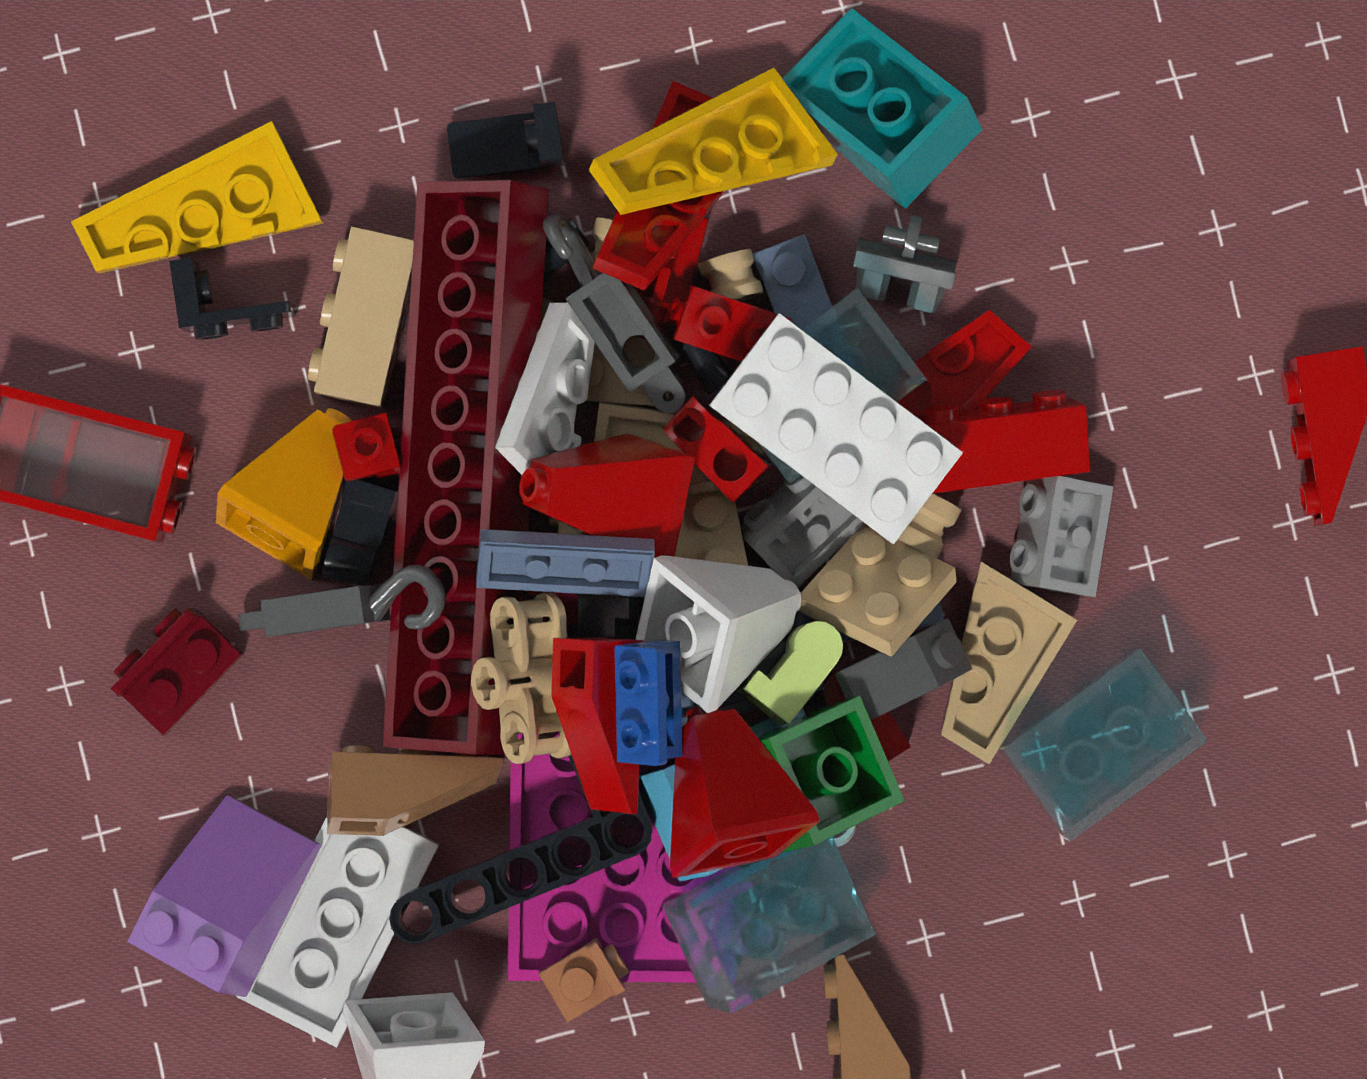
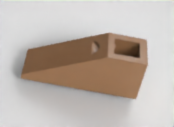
[327,745,503,836]
[823,950,910,1079]

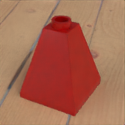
[519,433,695,558]
[670,706,820,878]

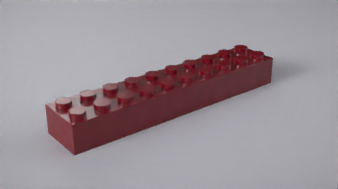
[383,180,549,755]

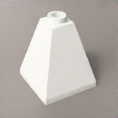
[636,555,801,713]
[343,992,485,1079]

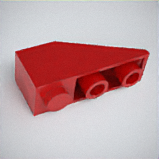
[1281,346,1367,526]
[551,637,643,814]

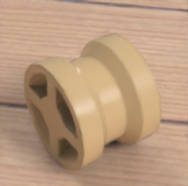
[698,249,764,302]

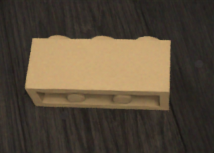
[308,227,414,410]

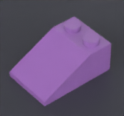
[127,795,322,997]

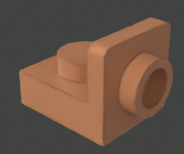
[538,938,630,1023]

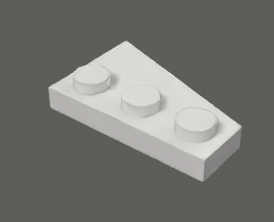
[495,303,595,475]

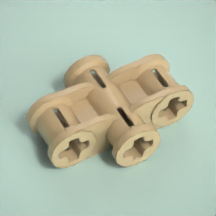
[471,592,571,764]

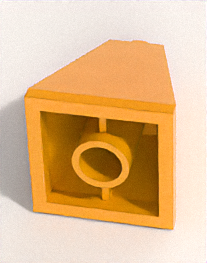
[216,408,352,580]

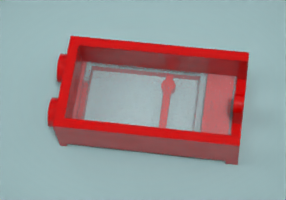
[0,384,196,543]

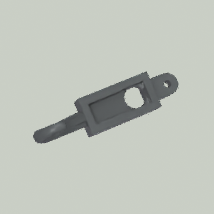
[542,213,687,413]
[238,565,446,637]

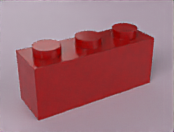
[917,390,1090,494]

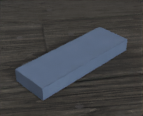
[476,529,655,597]

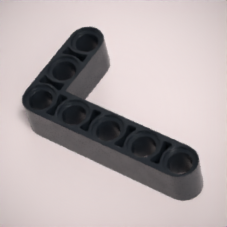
[389,732,653,944]

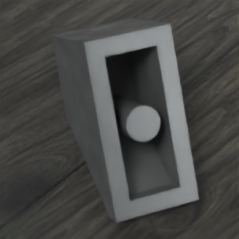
[834,618,972,720]

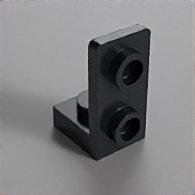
[447,102,564,179]
[169,258,296,340]

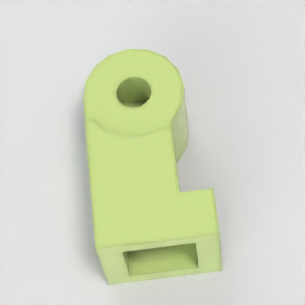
[736,621,843,726]

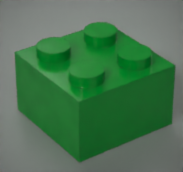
[758,695,905,853]

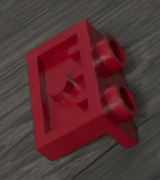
[110,608,244,736]

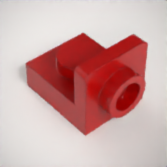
[332,413,401,484]

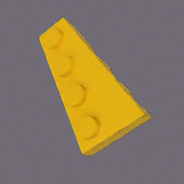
[589,68,838,215]
[71,121,324,274]

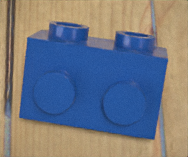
[615,640,682,766]

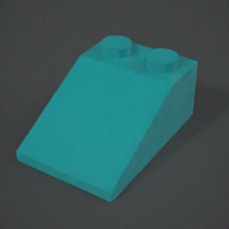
[782,8,983,209]

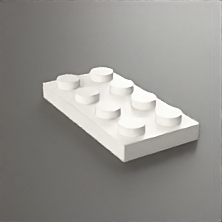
[709,313,963,545]
[236,817,440,1048]

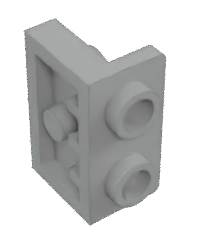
[740,469,865,588]
[1010,476,1114,597]

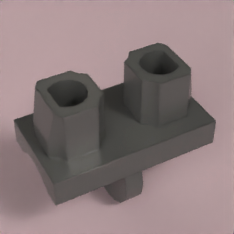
[853,215,957,313]

